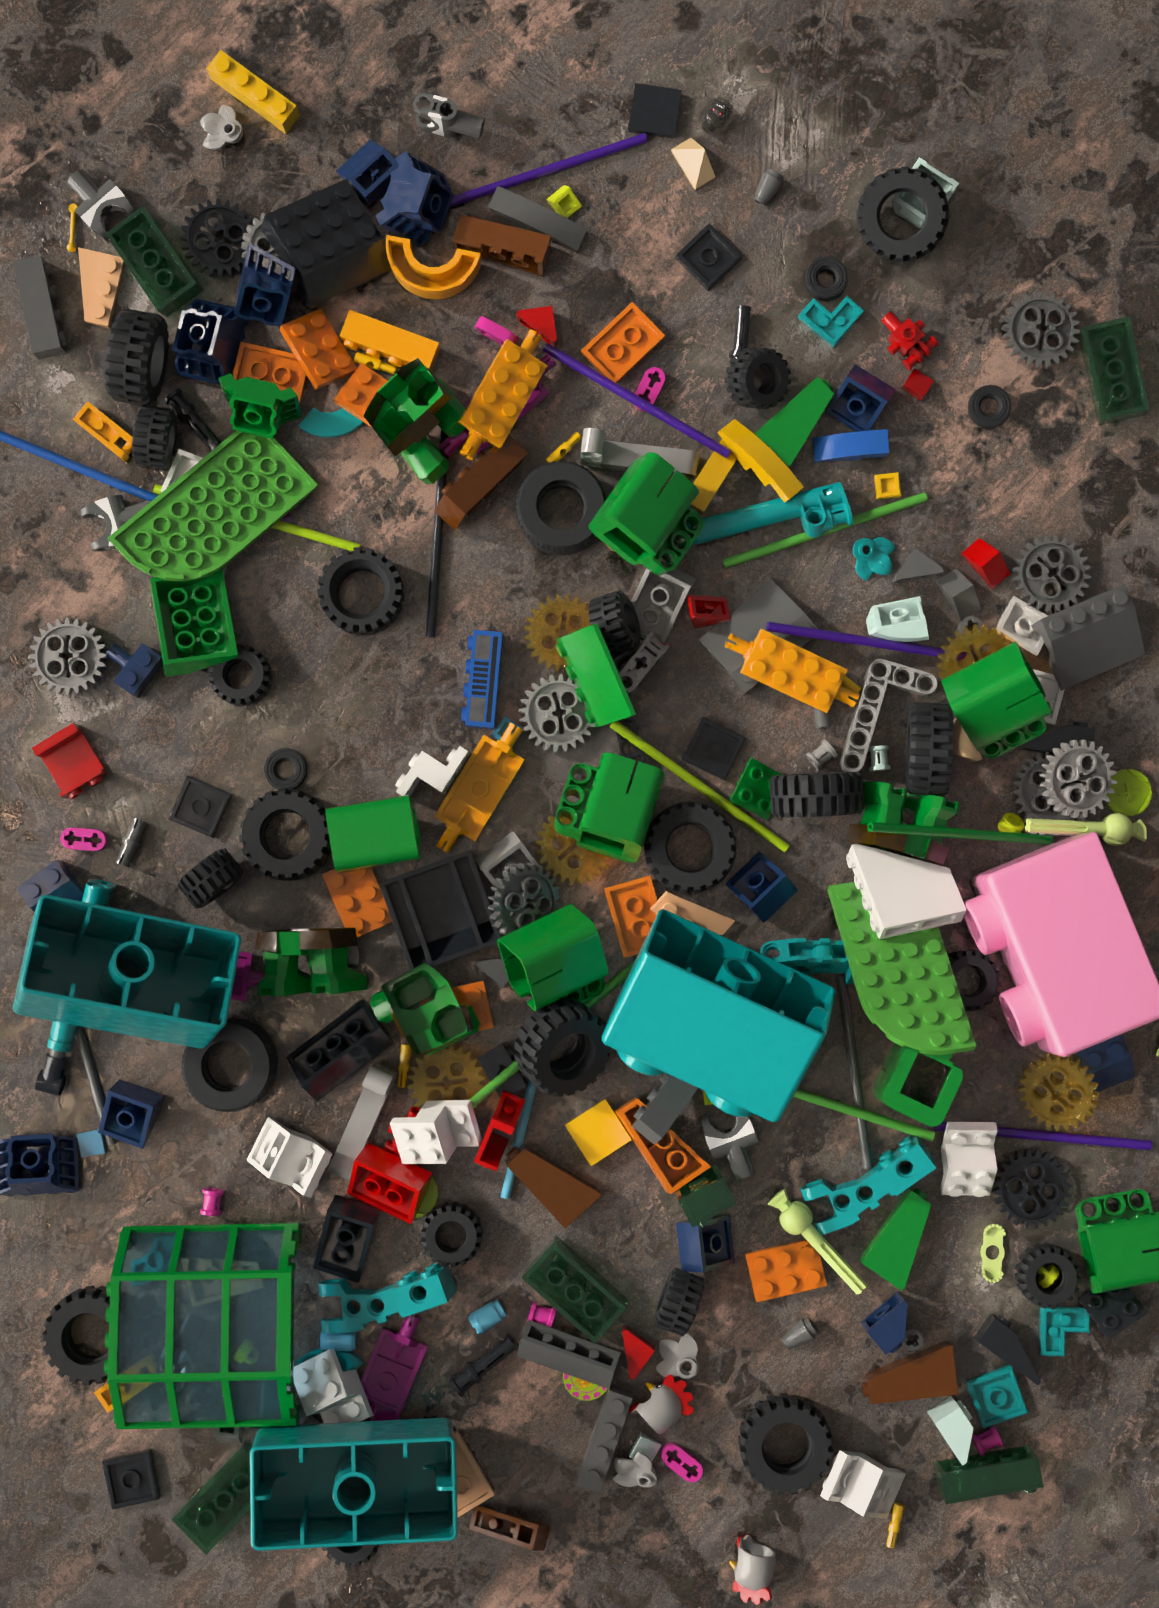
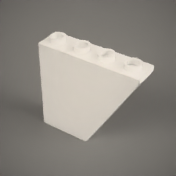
[846,843,967,940]

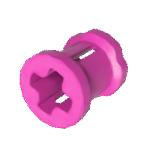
[200,1188,224,1216]
[527,1301,556,1328]
[972,1425,1003,1456]

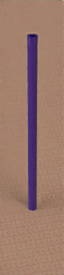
[449,133,647,208]
[543,343,732,459]
[766,622,974,662]
[933,1122,1152,1150]

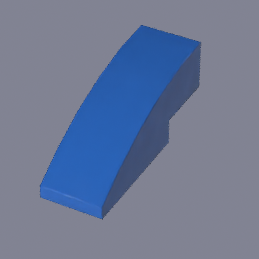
[813,429,889,463]

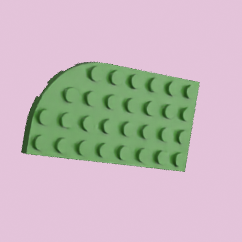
[108,431,318,581]
[827,882,976,1055]

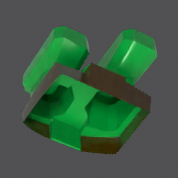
[364,358,466,484]
[848,781,960,865]
[255,928,368,997]
[370,963,481,1056]

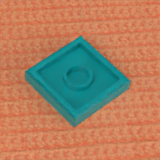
[965,1365,1028,1429]

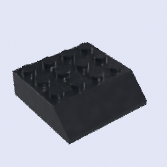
[261,179,391,309]
[379,850,502,970]

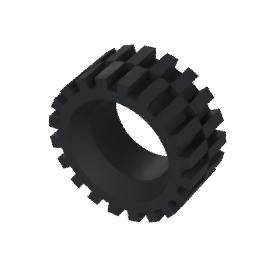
[317,547,405,636]

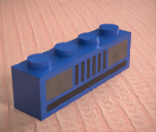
[461,630,503,730]

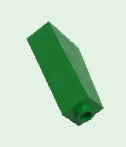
[755,377,834,468]
[859,1188,931,1291]

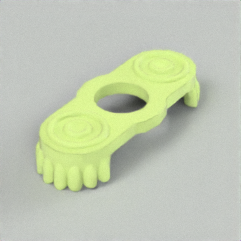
[980,1224,1006,1283]

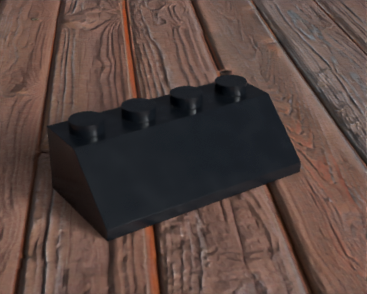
[286,999,394,1101]

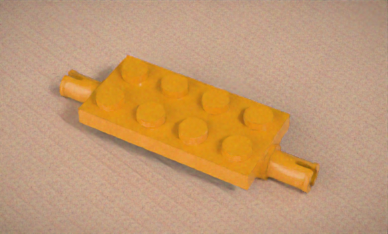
[459,330,548,460]
[725,629,859,713]
[434,722,525,854]

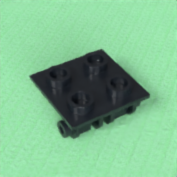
[1078,1288,1148,1340]

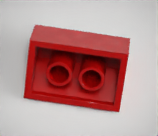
[347,1143,432,1224]

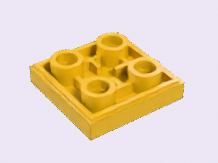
[565,1099,632,1166]

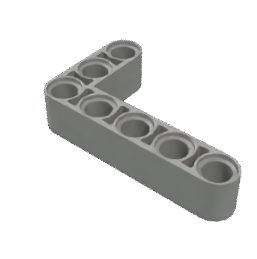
[580,428,699,478]
[840,659,938,772]
[328,1063,398,1181]

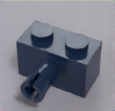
[106,643,163,698]

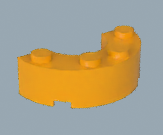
[386,235,482,299]

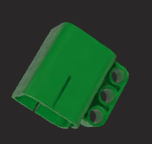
[588,452,703,575]
[941,641,1053,759]
[554,753,665,863]
[326,795,423,873]
[497,904,609,1011]
[872,1043,963,1127]
[1075,1189,1159,1294]

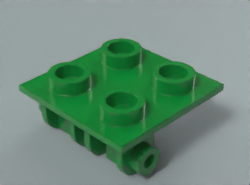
[730,757,782,821]

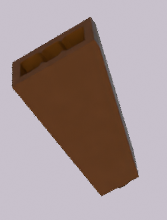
[505,1144,601,1229]
[862,1341,958,1404]

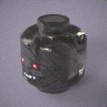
[699,97,734,135]

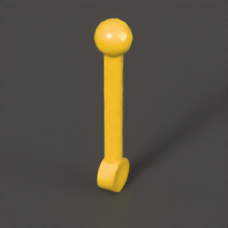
[67,203,78,252]

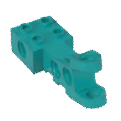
[760,938,855,984]
[800,1135,936,1235]
[318,1262,457,1333]

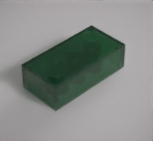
[105,206,204,317]
[1079,316,1150,426]
[675,1165,737,1228]
[522,1235,629,1344]
[171,1441,252,1555]
[933,1445,1044,1504]

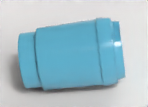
[468,1299,507,1334]
[320,1331,357,1352]

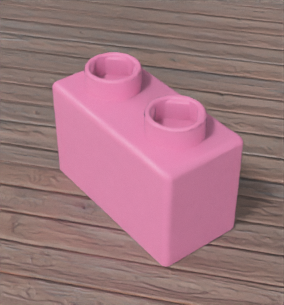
[964,832,1159,1057]

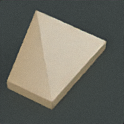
[671,138,716,191]
[953,718,982,762]

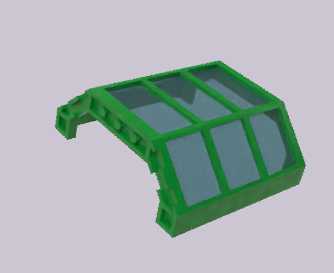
[104,1223,302,1429]

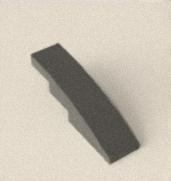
[488,186,587,252]

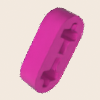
[474,316,519,345]
[634,367,665,412]
[60,828,108,851]
[661,1442,703,1482]

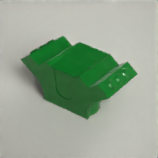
[219,373,302,439]

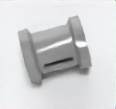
[806,739,838,771]

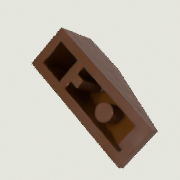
[469,1505,551,1551]

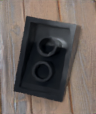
[313,1194,381,1283]

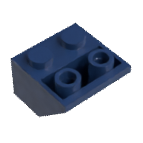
[336,140,399,206]

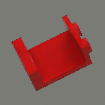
[32,723,108,800]
[474,1091,526,1171]

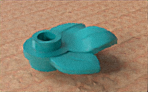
[853,537,895,581]

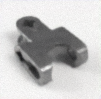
[619,630,672,697]

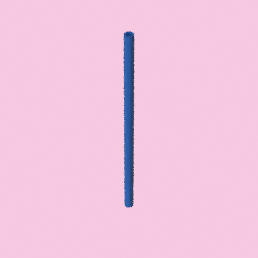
[0,430,158,501]

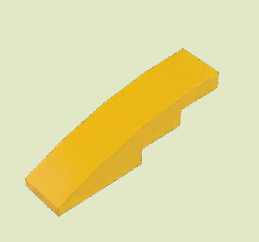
[717,419,804,503]
[690,439,737,513]

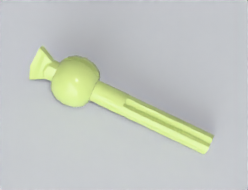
[1025,813,1147,846]
[768,1189,868,1294]

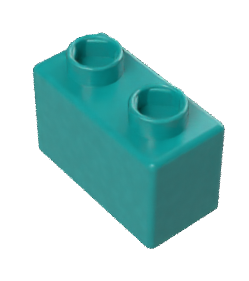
[13,895,241,1049]
[602,909,836,1123]
[250,1418,458,1551]

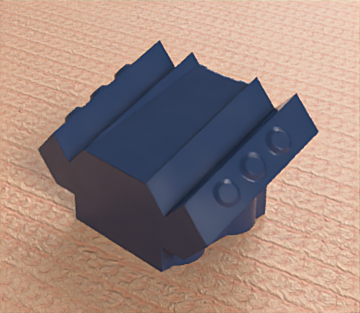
[375,151,454,248]
[234,243,295,327]
[172,299,249,385]
[0,1134,79,1197]

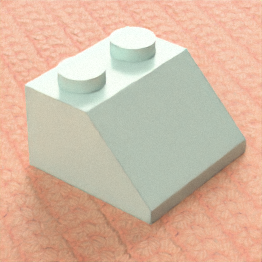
[927,1396,973,1466]

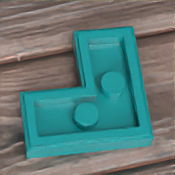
[797,296,865,348]
[1039,1306,1090,1356]

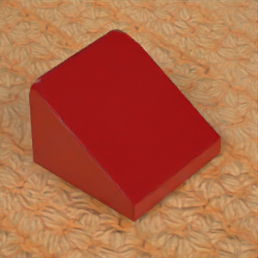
[901,368,934,401]

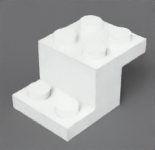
[395,746,470,796]
[390,1100,482,1164]
[247,1117,332,1198]
[941,1122,997,1197]
[294,1349,374,1423]
[820,1450,906,1519]

